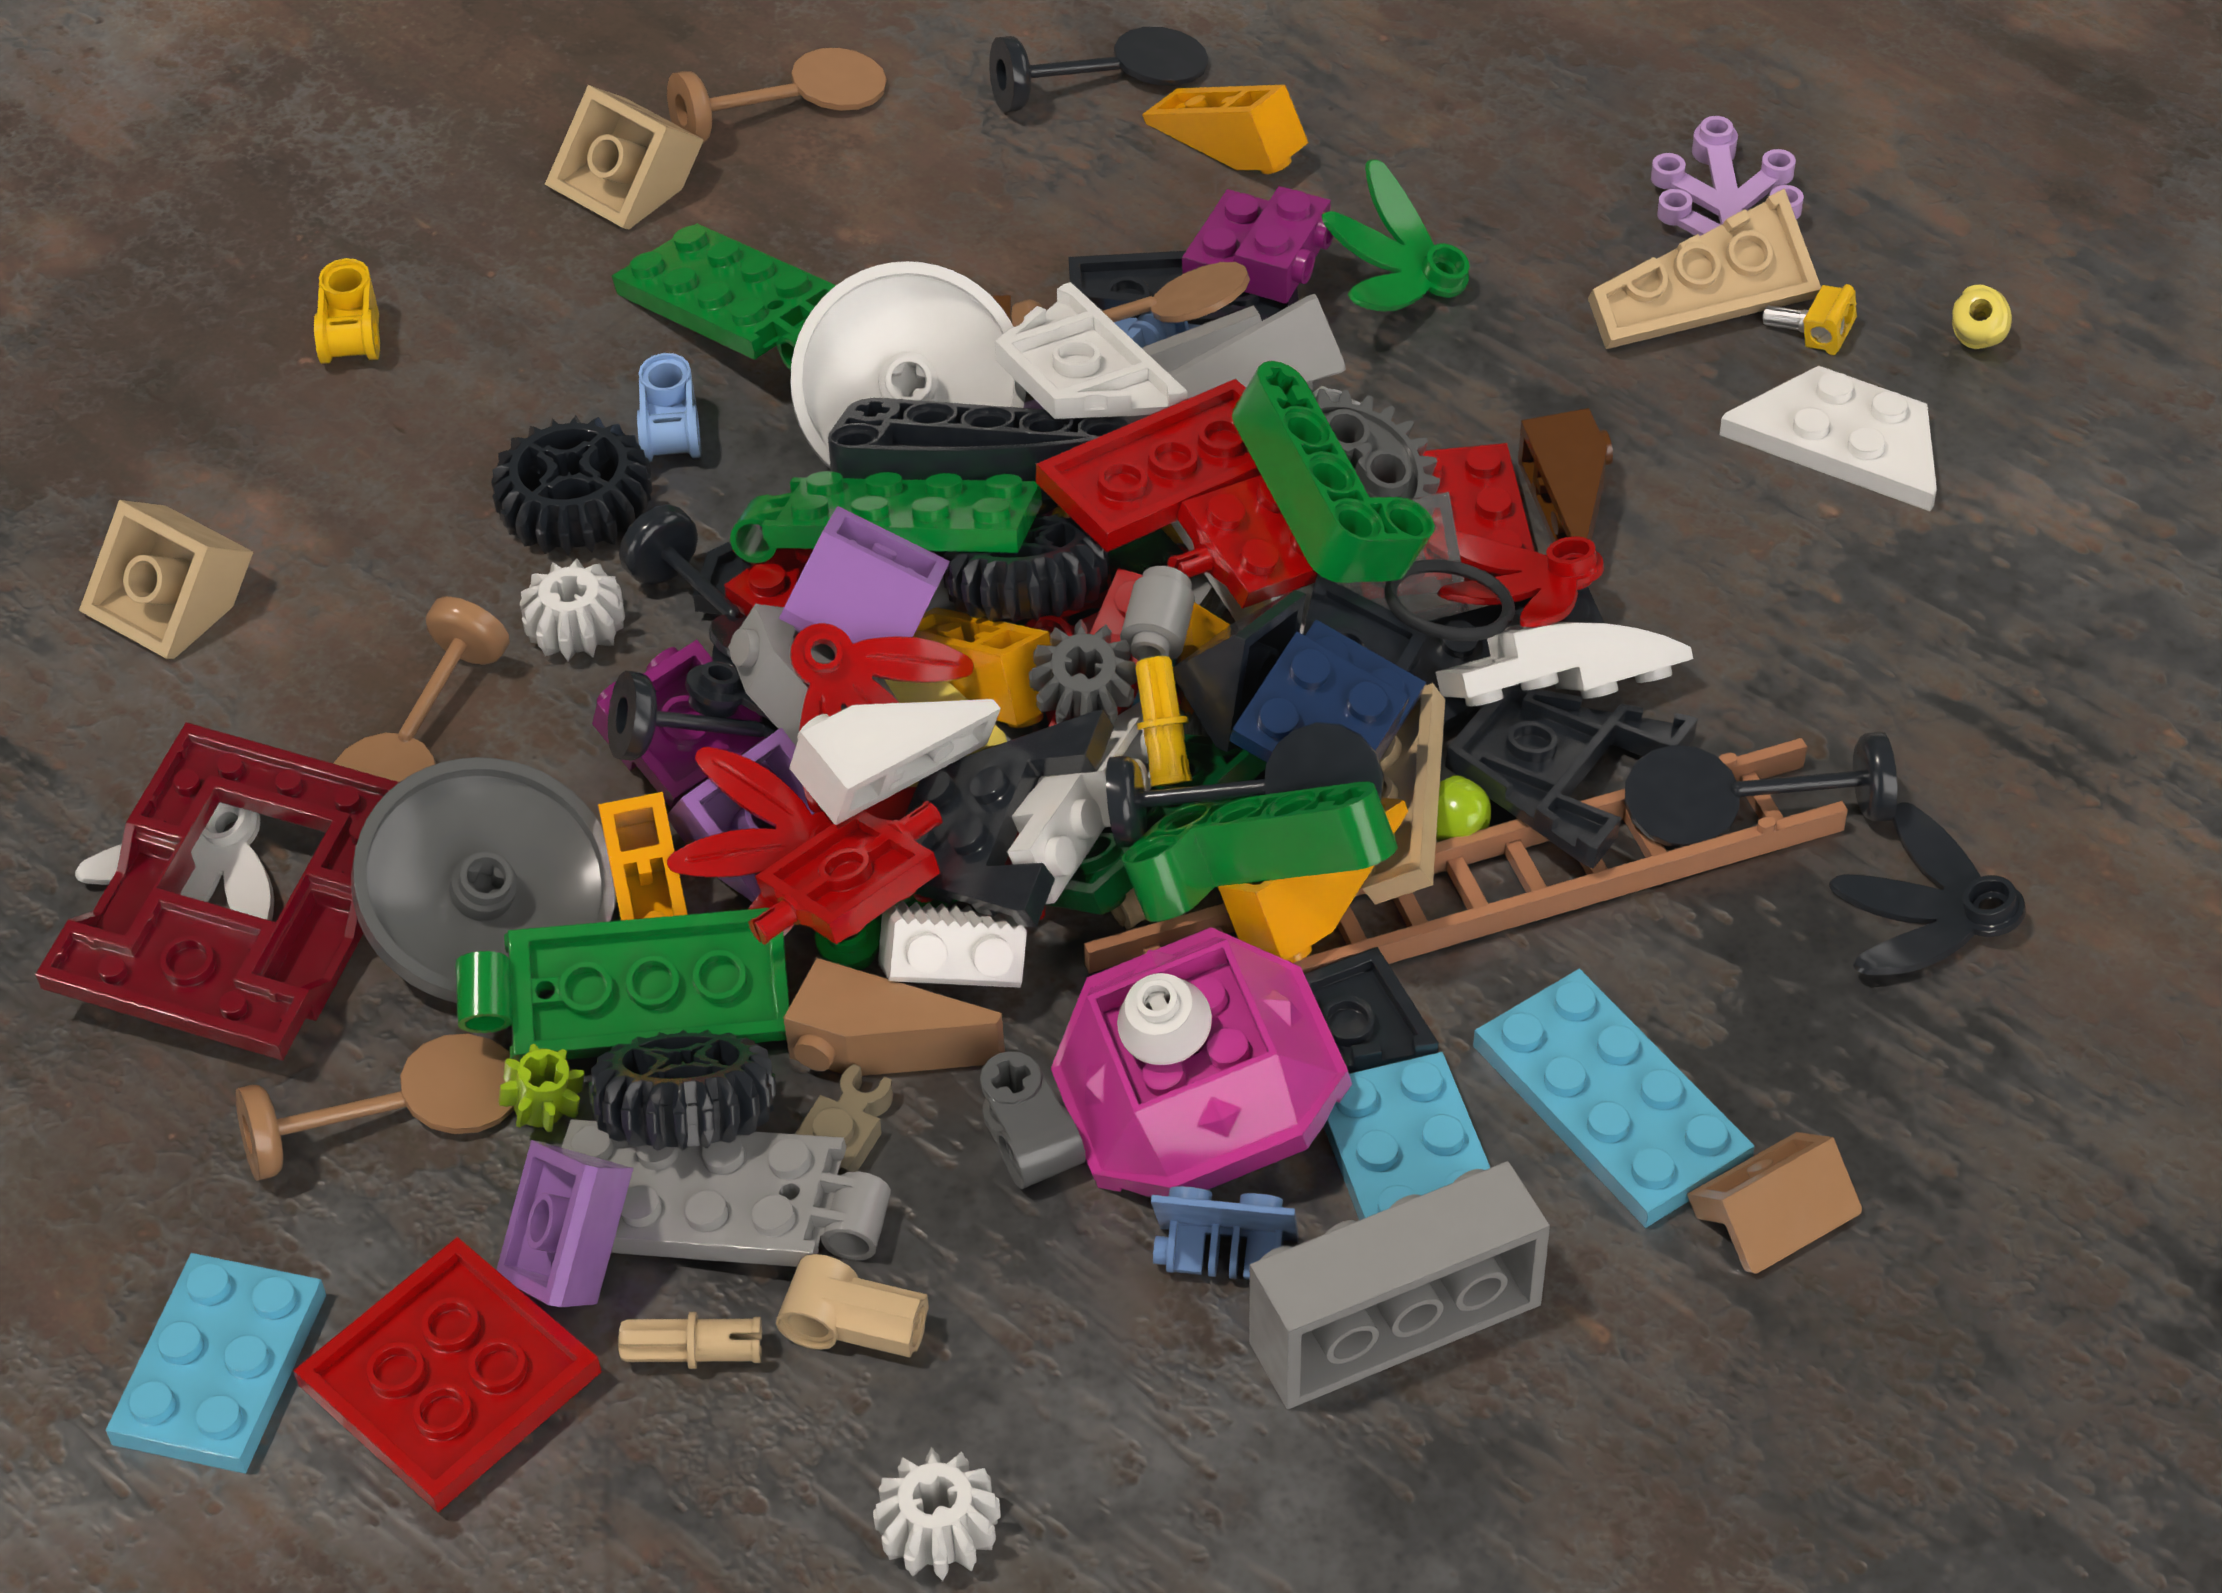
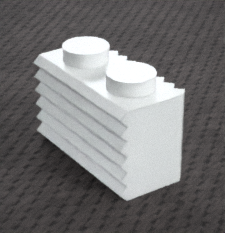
[878,901,1027,988]

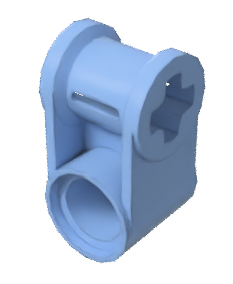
[637,353,701,462]

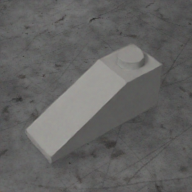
[728,604,846,746]

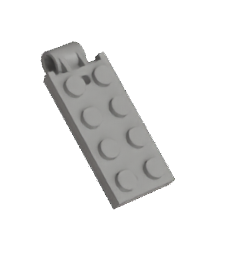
[561,1120,891,1267]

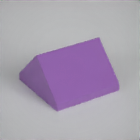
[497,1140,633,1307]

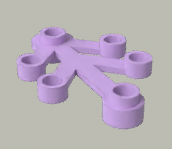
[1651,116,1804,236]

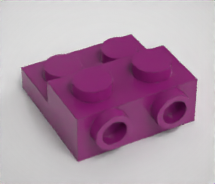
[1182,186,1334,304]
[592,639,765,808]

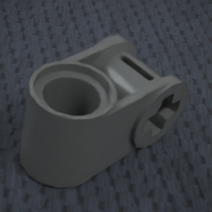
[980,1051,1086,1189]

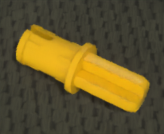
[1135,656,1192,787]

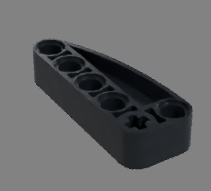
[828,398,1131,501]

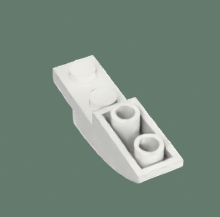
[1436,622,1693,706]
[1007,701,1151,904]

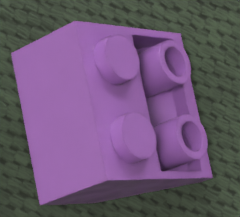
[779,506,950,643]

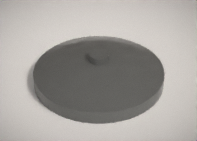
[351,757,616,1003]

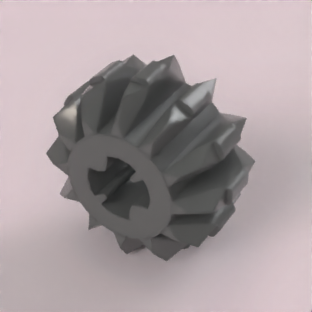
[1029,619,1137,724]

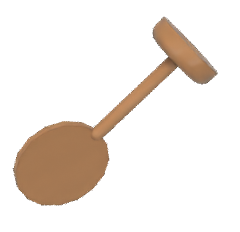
[667,48,887,145]
[1011,262,1250,327]
[333,596,510,782]
[236,1034,514,1181]

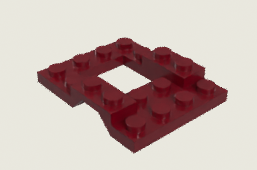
[35,722,399,1061]

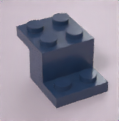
[1229,620,1426,762]

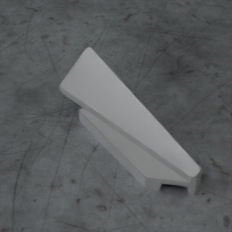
[1123,294,1346,423]

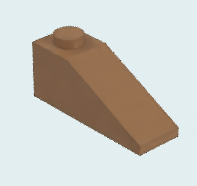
[784,958,1005,1076]

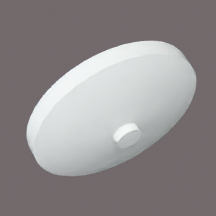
[790,261,1026,469]

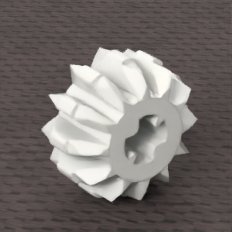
[520,558,625,662]
[873,1447,1001,1581]

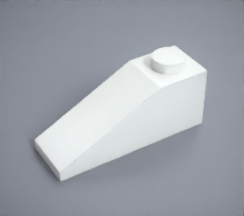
[789,699,1001,825]

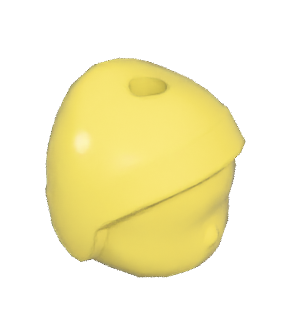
[1952,285,2012,349]

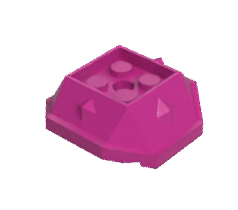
[1051,927,1352,1197]

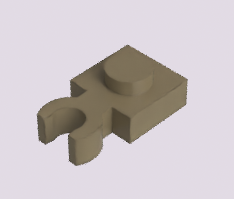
[795,1064,893,1175]

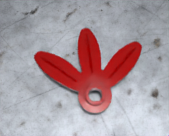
[1429,529,1604,627]
[790,623,974,813]
[667,747,833,936]

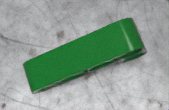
[1232,361,1435,583]
[1122,782,1398,922]

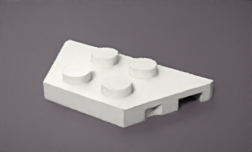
[995,282,1188,419]
[1719,366,1937,511]

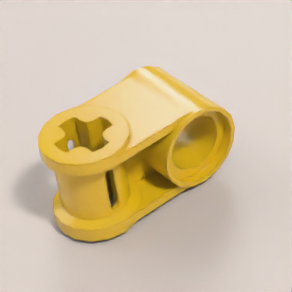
[314,258,380,364]

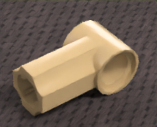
[776,1254,929,1357]

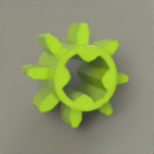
[498,1044,584,1132]

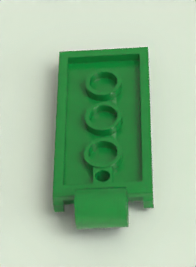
[611,223,836,371]
[730,471,1042,563]
[455,908,789,1062]

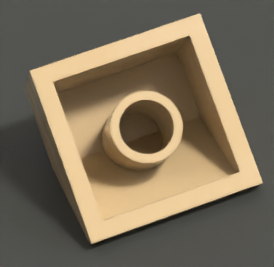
[545,85,704,230]
[79,500,253,659]

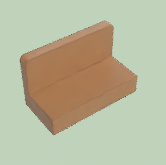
[1687,1132,1862,1273]

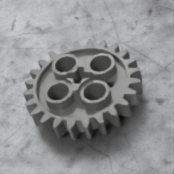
[1316,389,1440,515]

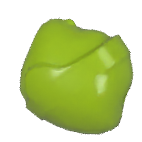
[1436,775,1491,842]

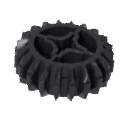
[491,415,653,556]
[943,513,1110,623]
[589,1029,776,1151]

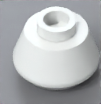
[1117,973,1212,1065]

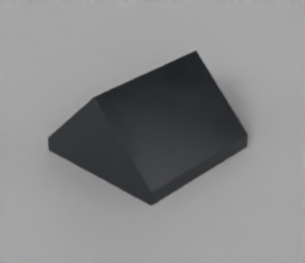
[1173,590,1306,752]

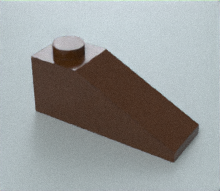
[1518,408,1613,543]

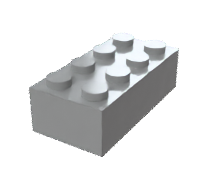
[1249,1161,1550,1410]

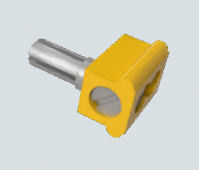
[1763,284,1857,355]

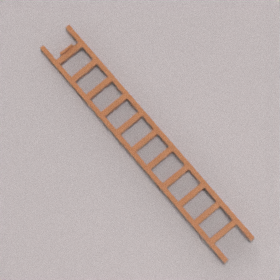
[1084,738,1848,974]

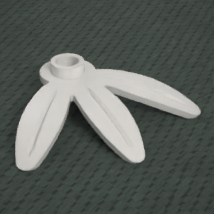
[75,802,274,921]

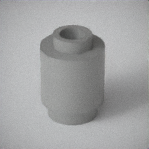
[1120,566,1195,660]

